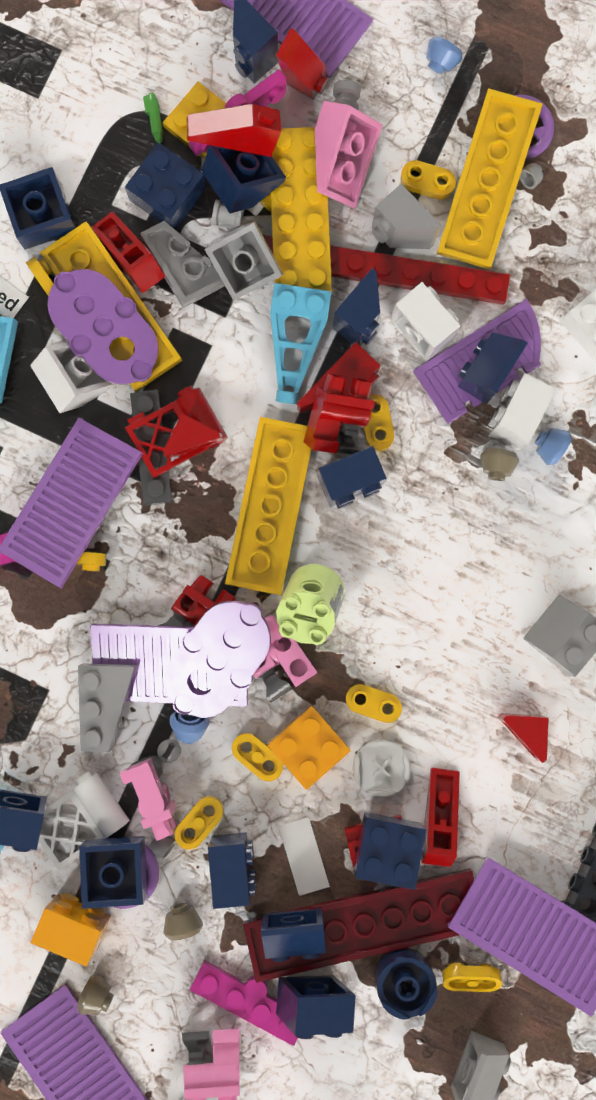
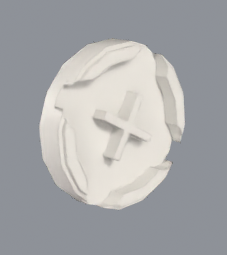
[352,738,411,798]

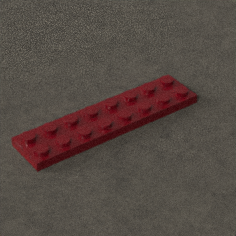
[243,868,474,983]

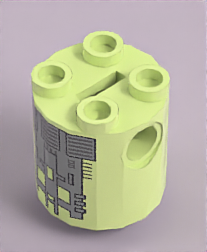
[276,564,345,645]

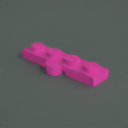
[189,69,286,156]
[190,960,298,1046]

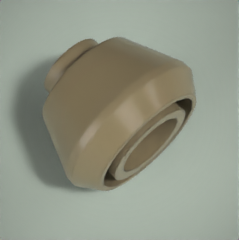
[480,448,519,481]
[163,903,203,940]
[76,974,114,1015]

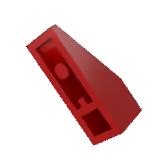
[276,28,329,100]
[187,104,282,157]
[91,211,165,293]
[297,342,381,413]
[421,768,460,867]

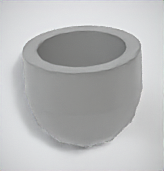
[519,163,544,189]
[157,739,181,763]
[150,836,176,861]

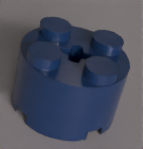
[375,948,437,1020]

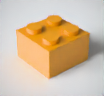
[268,704,351,790]
[30,893,111,967]

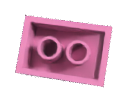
[315,101,383,209]

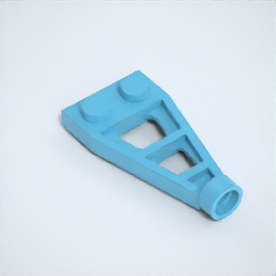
[270,283,332,404]

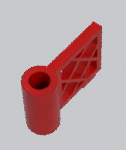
[125,386,228,479]

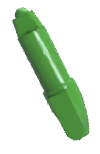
[143,92,163,144]

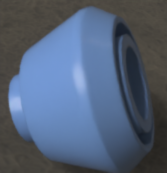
[426,36,462,75]
[534,428,572,465]
[169,711,210,744]

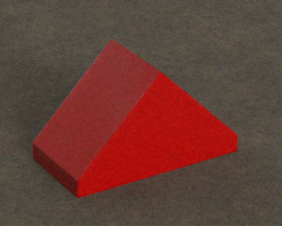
[163,414,224,458]
[498,713,549,764]

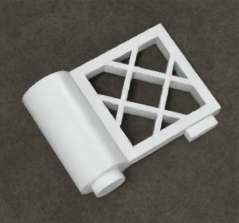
[39,771,130,871]

